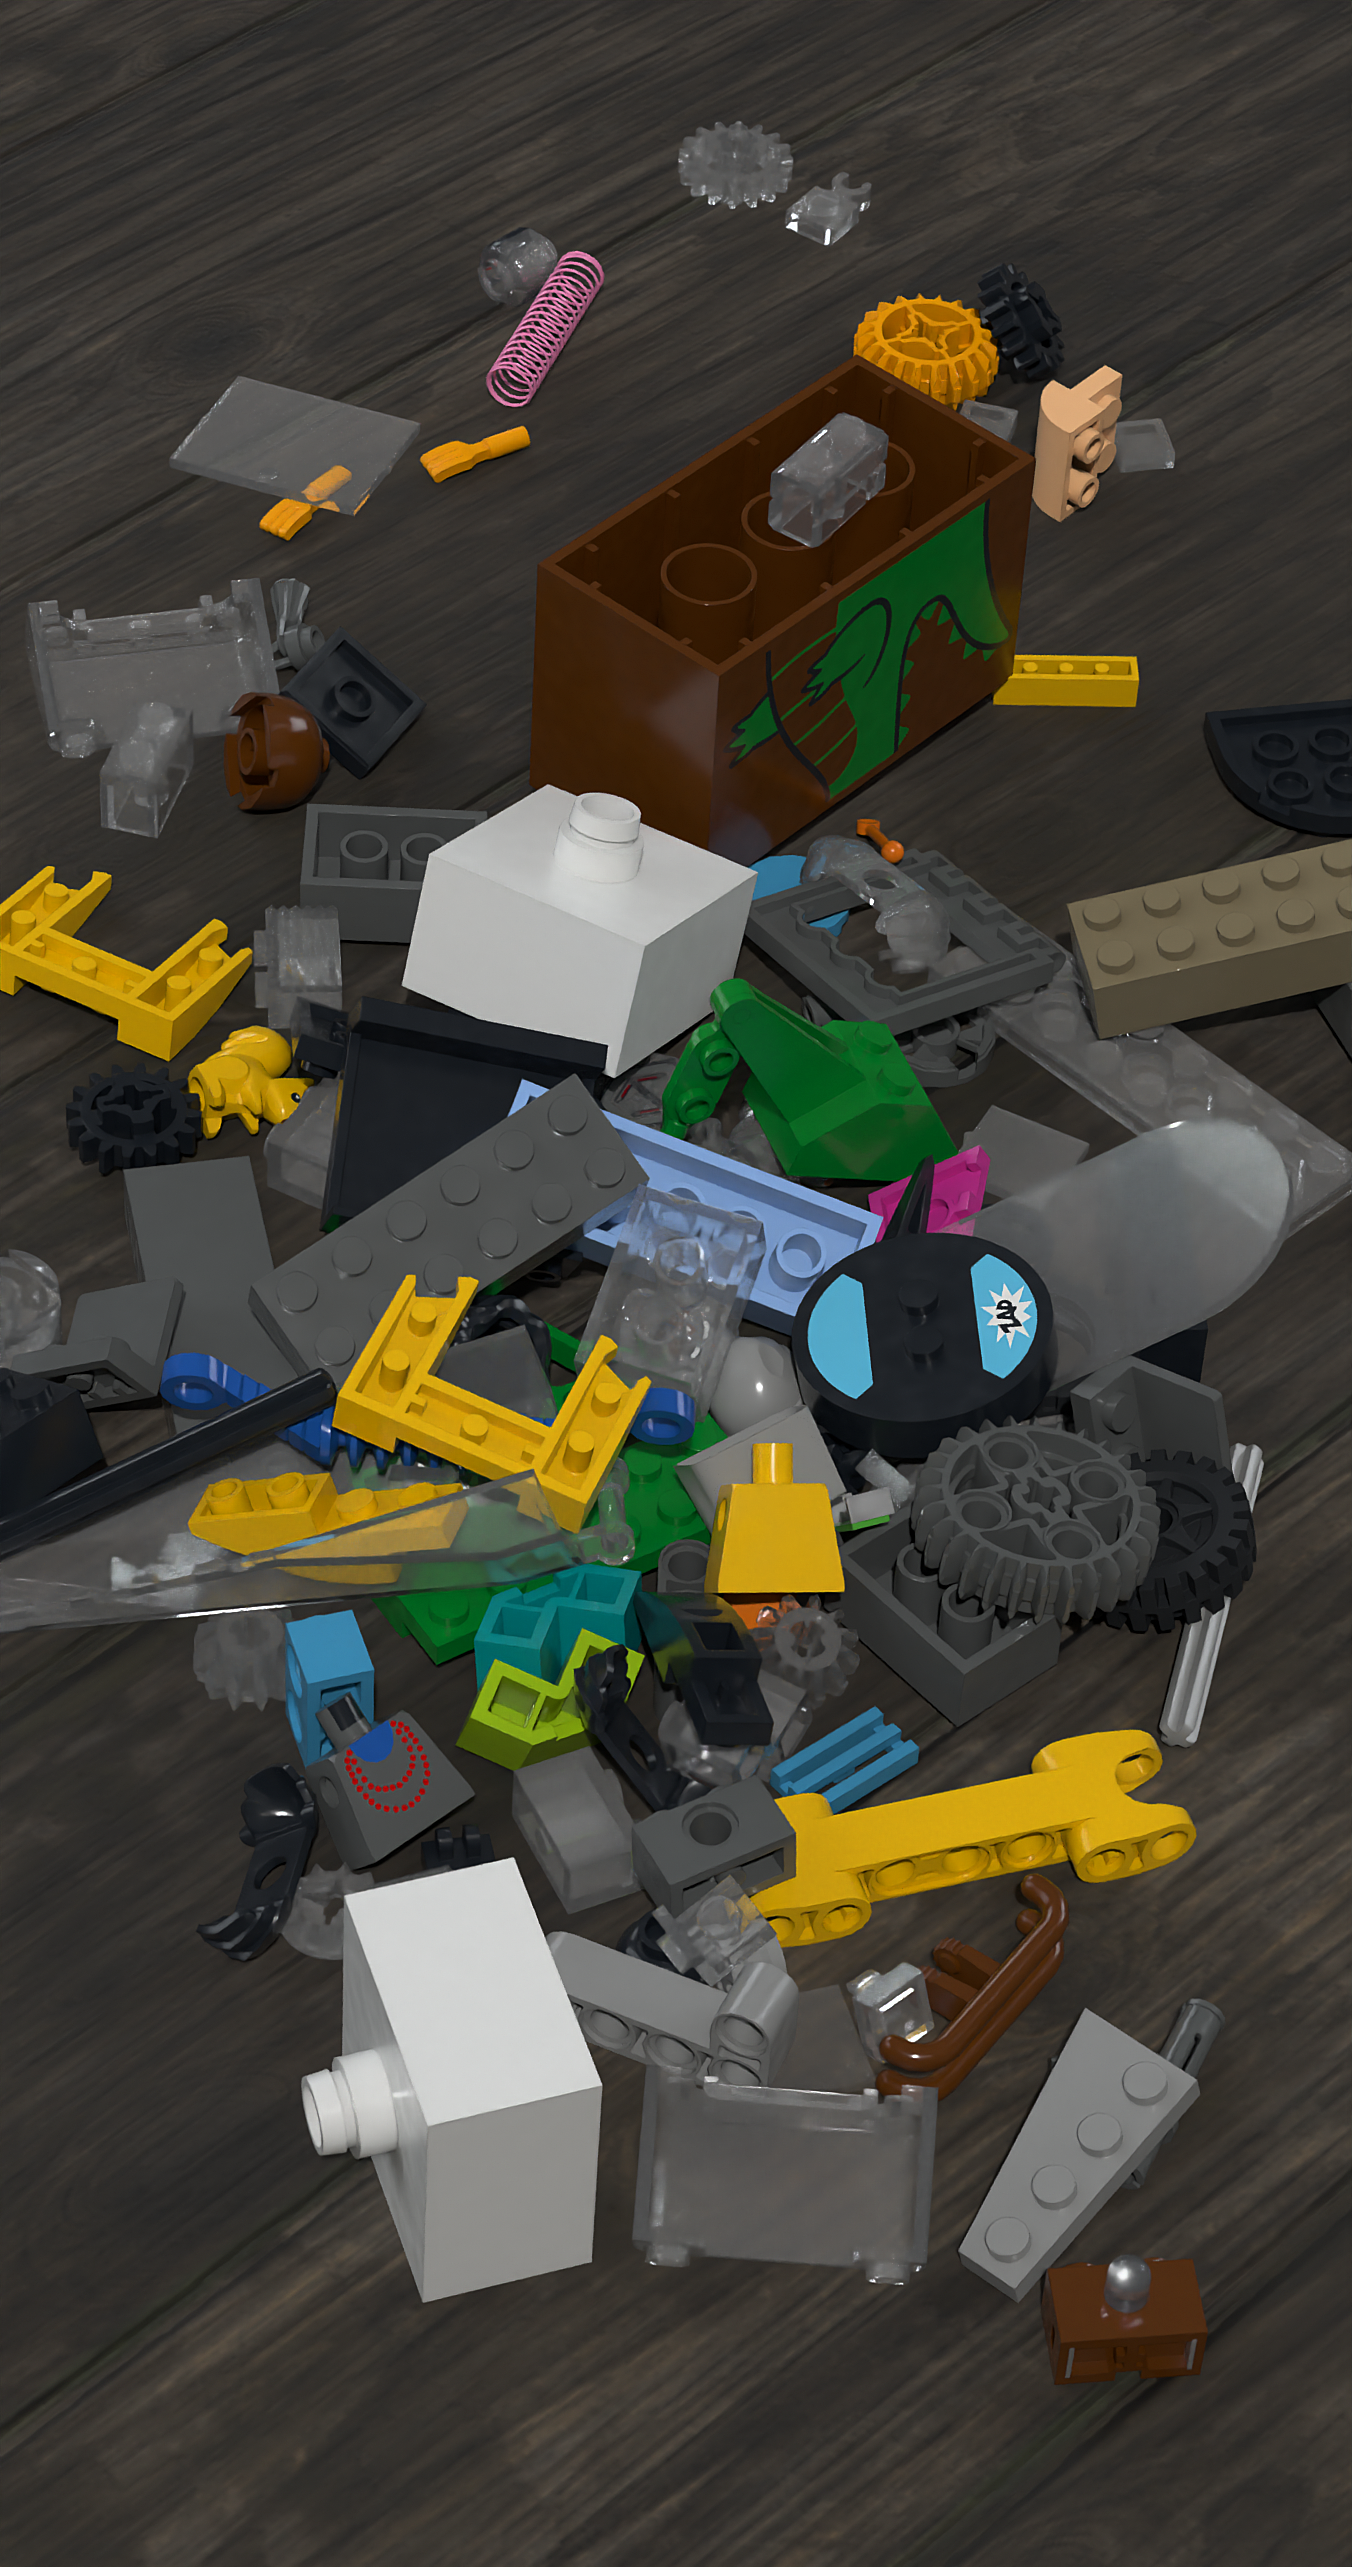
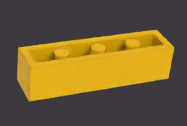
[992,655,1139,707]

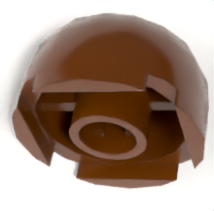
[224,692,330,811]

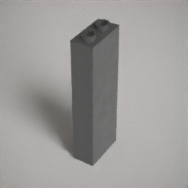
[123,1156,310,1491]

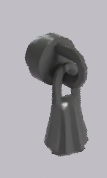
[262,578,326,671]

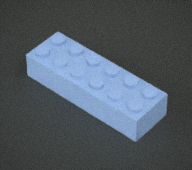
[508,1079,884,1336]

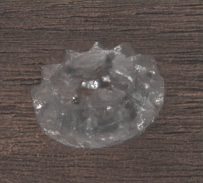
[281,1862,377,1960]

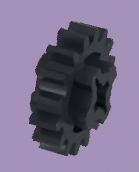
[977,263,1065,379]
[66,1062,202,1174]

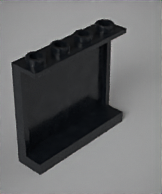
[319,996,608,1282]

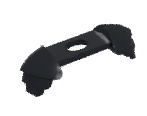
[574,1644,724,1812]
[196,1763,318,1961]

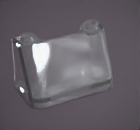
[24,578,280,758]
[632,2064,939,2285]

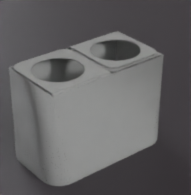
[673,1405,847,1536]

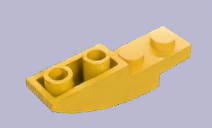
[187,1472,469,1574]

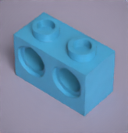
[285,1609,374,1769]

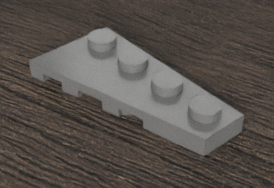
[958,2008,1200,2303]

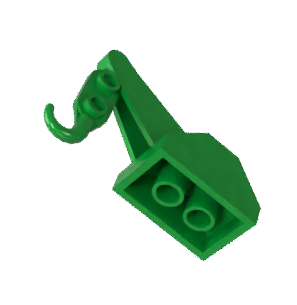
[659,978,959,1181]

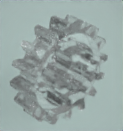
[678,121,793,209]

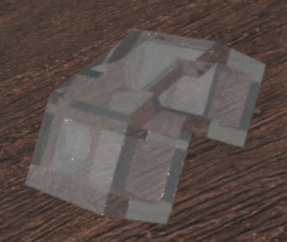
[658,1669,813,1790]

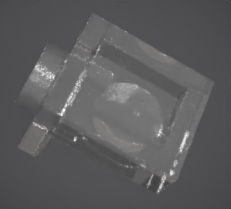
[652,1875,777,1987]

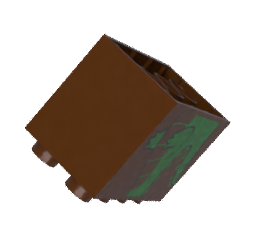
[529,354,1036,867]

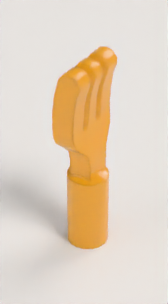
[420,426,530,483]
[259,467,352,541]

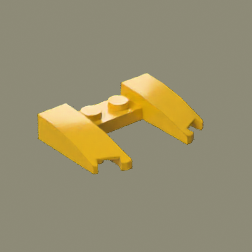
[0,866,253,1062]
[332,1274,652,1534]

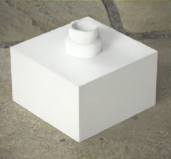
[402,784,758,1078]
[301,1857,602,2303]

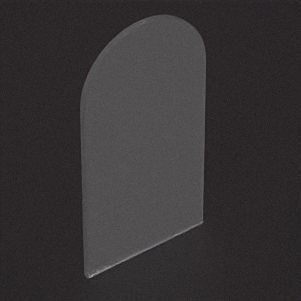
[873,1118,1294,1472]

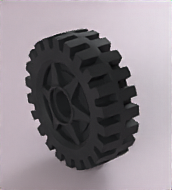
[1093,1449,1257,1631]

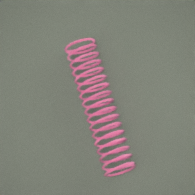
[486,251,604,408]

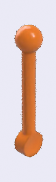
[856,819,904,864]

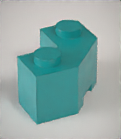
[474,1562,644,1690]

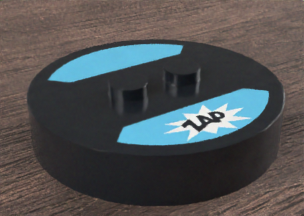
[792,1233,1059,1458]

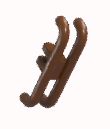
[875,1874,1069,2107]

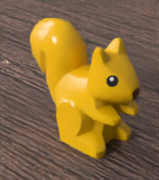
[188,1025,315,1139]

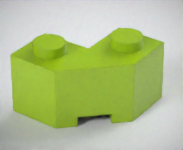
[455,1628,645,1773]

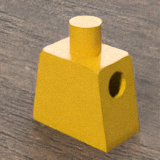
[704,1443,844,1593]

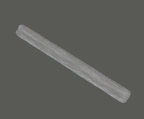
[1159,1443,1264,1748]

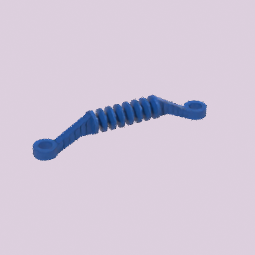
[160,1353,696,1476]

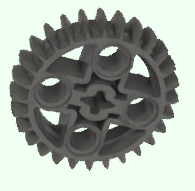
[911,1415,1161,1624]

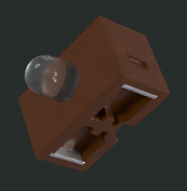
[1041,2254,1208,2385]

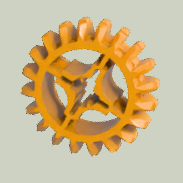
[853,293,999,411]

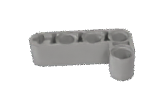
[545,1931,800,2102]

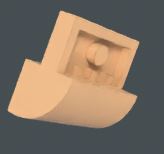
[1032,365,1122,522]

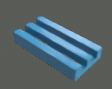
[770,1706,920,1814]

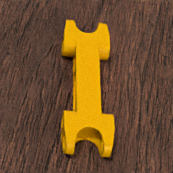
[736,1730,1197,1948]

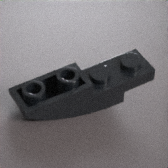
[633,1591,774,1748]

